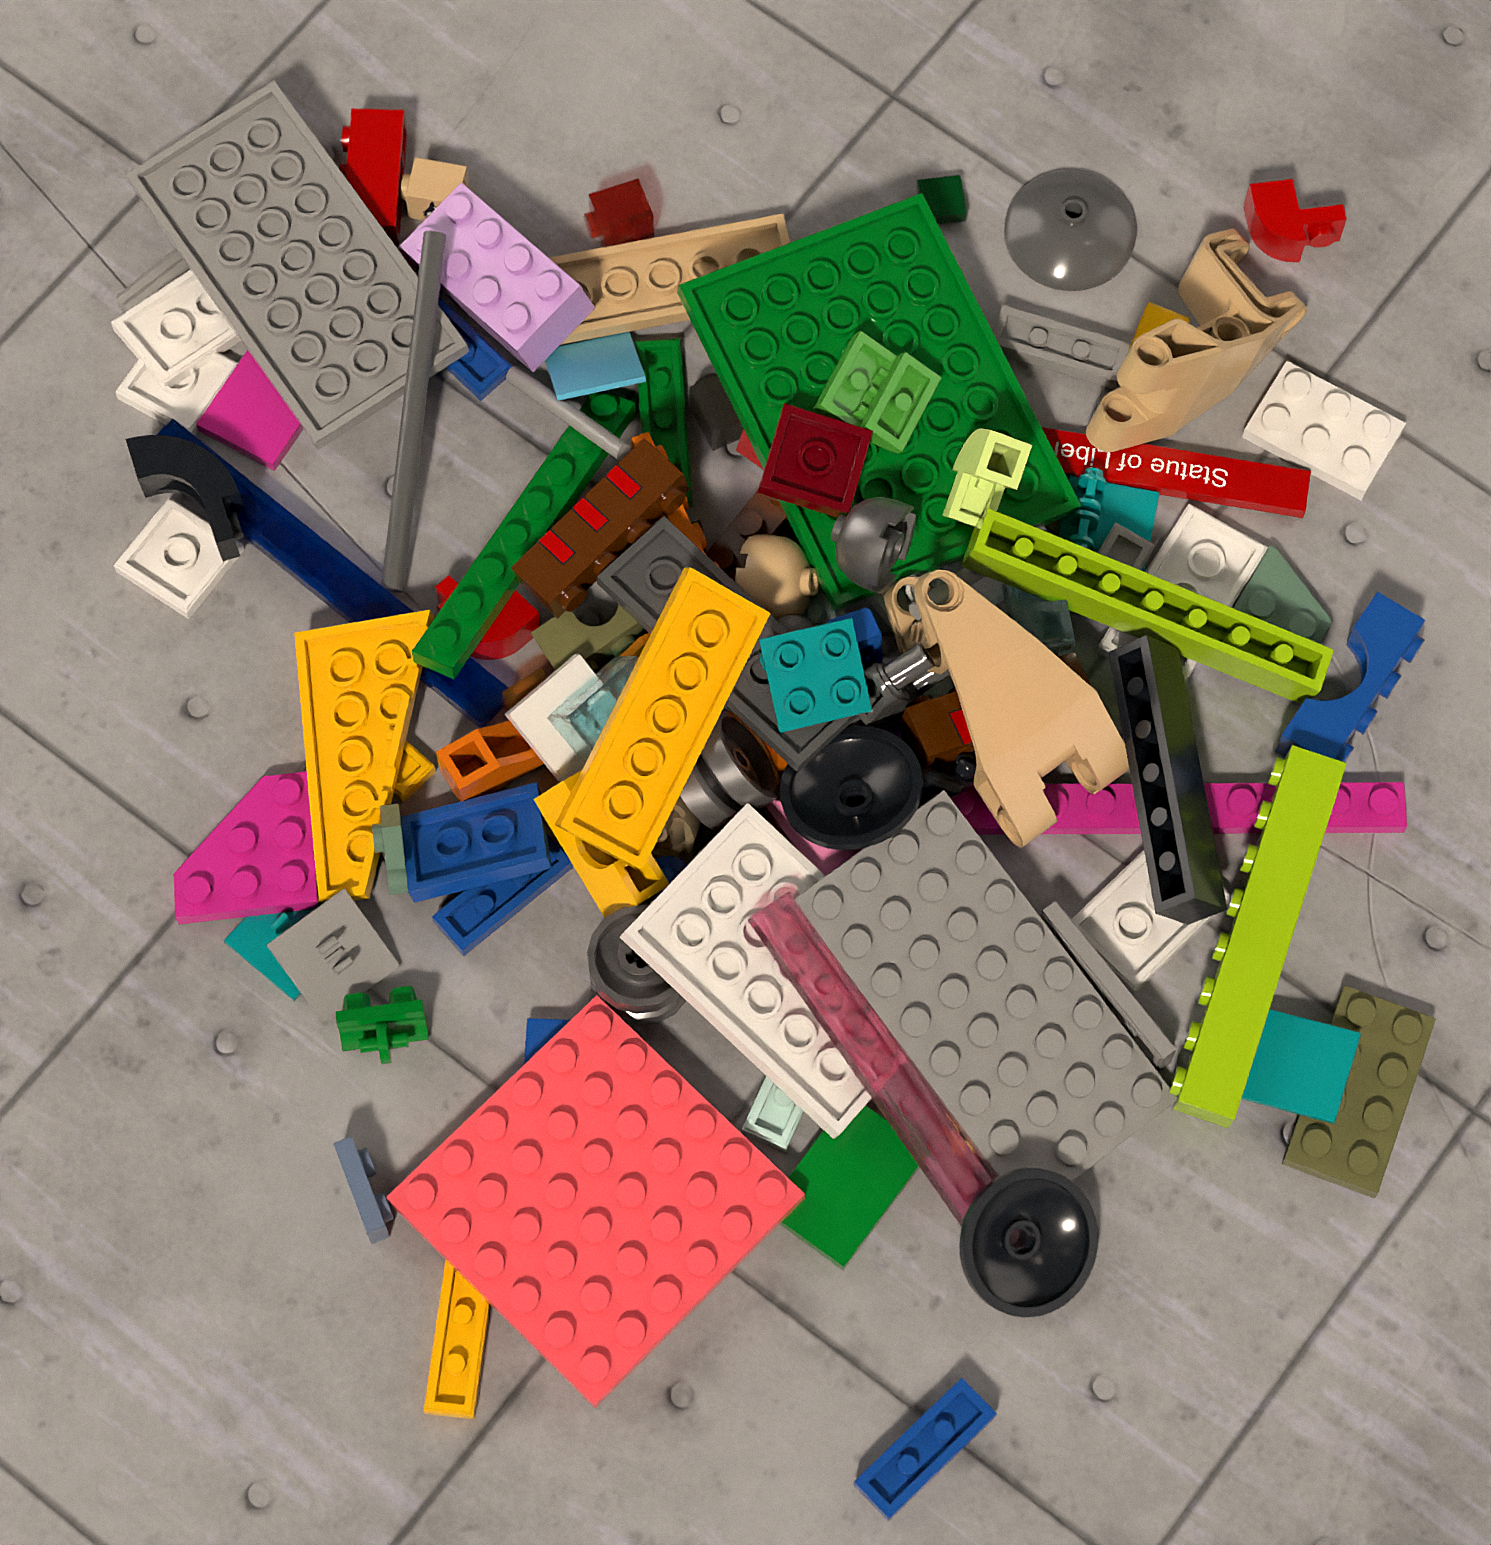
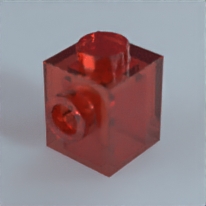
[584,178,654,247]

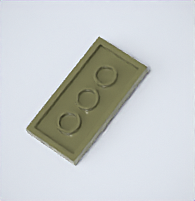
[1282,985,1436,1199]

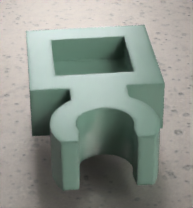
[372,804,408,895]

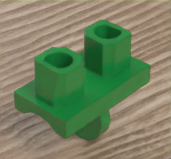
[335,986,429,1064]

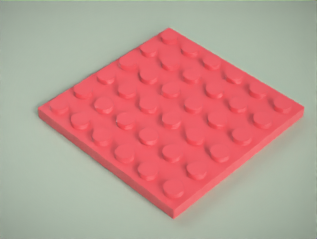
[386,995,805,1408]

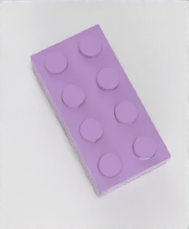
[399,182,595,372]

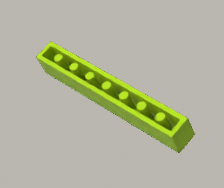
[961,508,1334,705]
[1169,745,1347,1128]

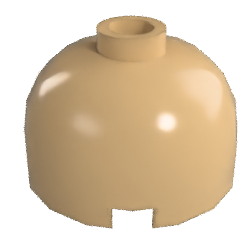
[735,535,819,619]

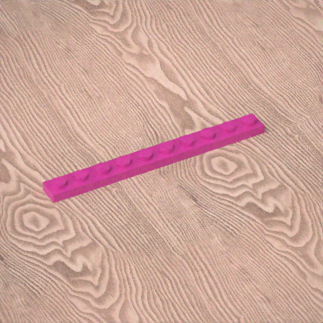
[934,782,1407,835]

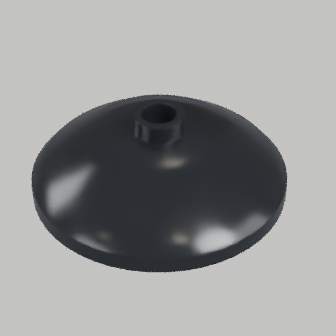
[780,726,923,850]
[959,1167,1098,1317]

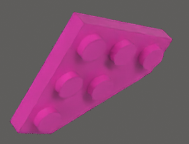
[173,771,320,925]

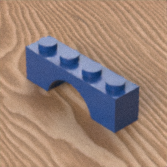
[1275,591,1425,763]

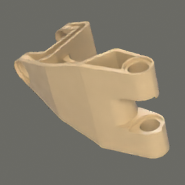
[1086,228,1307,452]
[884,570,1129,848]

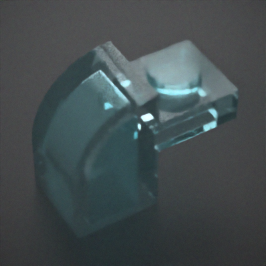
[1001,582,1076,654]

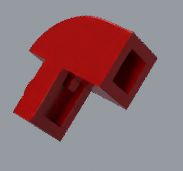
[1243,179,1347,263]
[435,575,541,660]

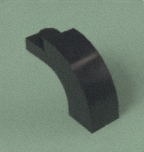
[125,435,246,561]

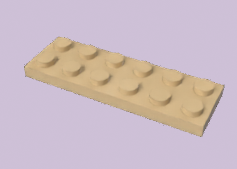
[549,214,790,345]

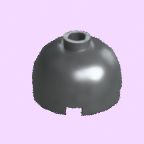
[831,497,916,595]

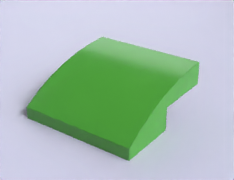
[813,331,942,454]

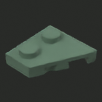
[1234,545,1332,644]

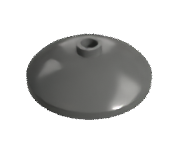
[1004,171,1137,291]

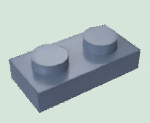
[333,1136,394,1244]

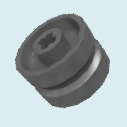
[680,710,781,832]
[587,905,686,1026]

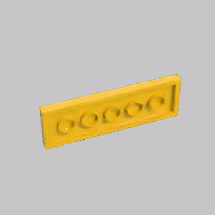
[555,567,771,870]

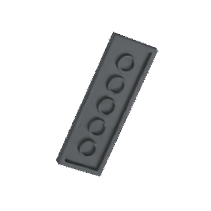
[597,516,860,772]

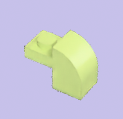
[943,429,1032,527]

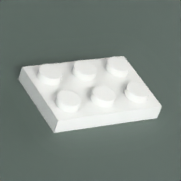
[1242,361,1406,501]

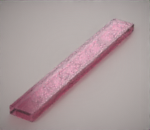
[748,891,992,1227]

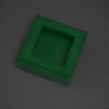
[916,175,967,224]

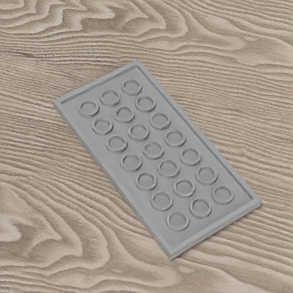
[125,81,469,450]
[790,791,1177,1181]

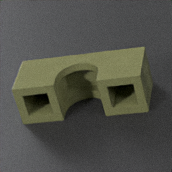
[531,604,648,674]

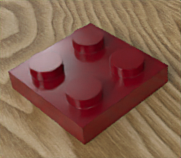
[757,403,873,518]

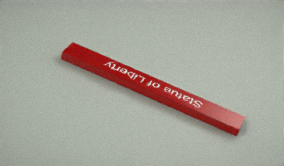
[1042,427,1311,518]

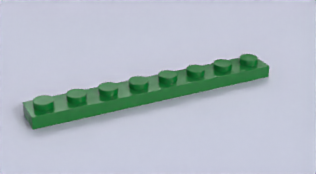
[412,391,636,679]

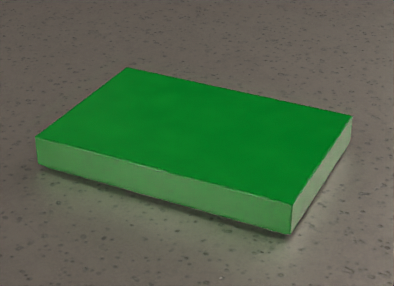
[779,1105,930,1271]

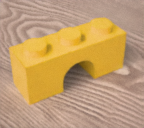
[533,770,669,918]

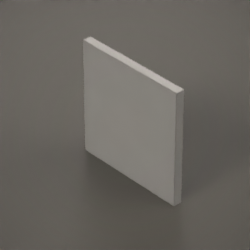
[266,888,400,1023]

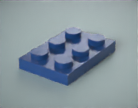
[401,782,552,903]

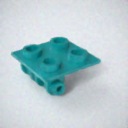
[1058,467,1159,572]
[759,618,872,733]

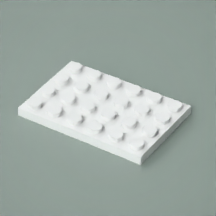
[620,803,906,1139]

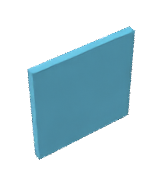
[545,332,646,401]

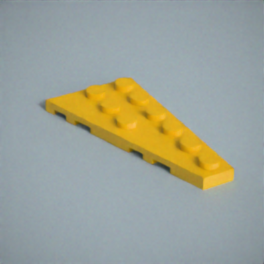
[294,610,434,904]

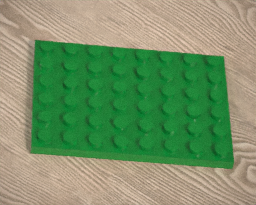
[677,193,1081,611]

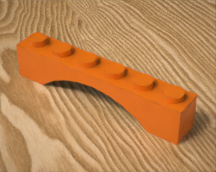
[436,632,651,802]

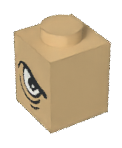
[400,157,470,220]

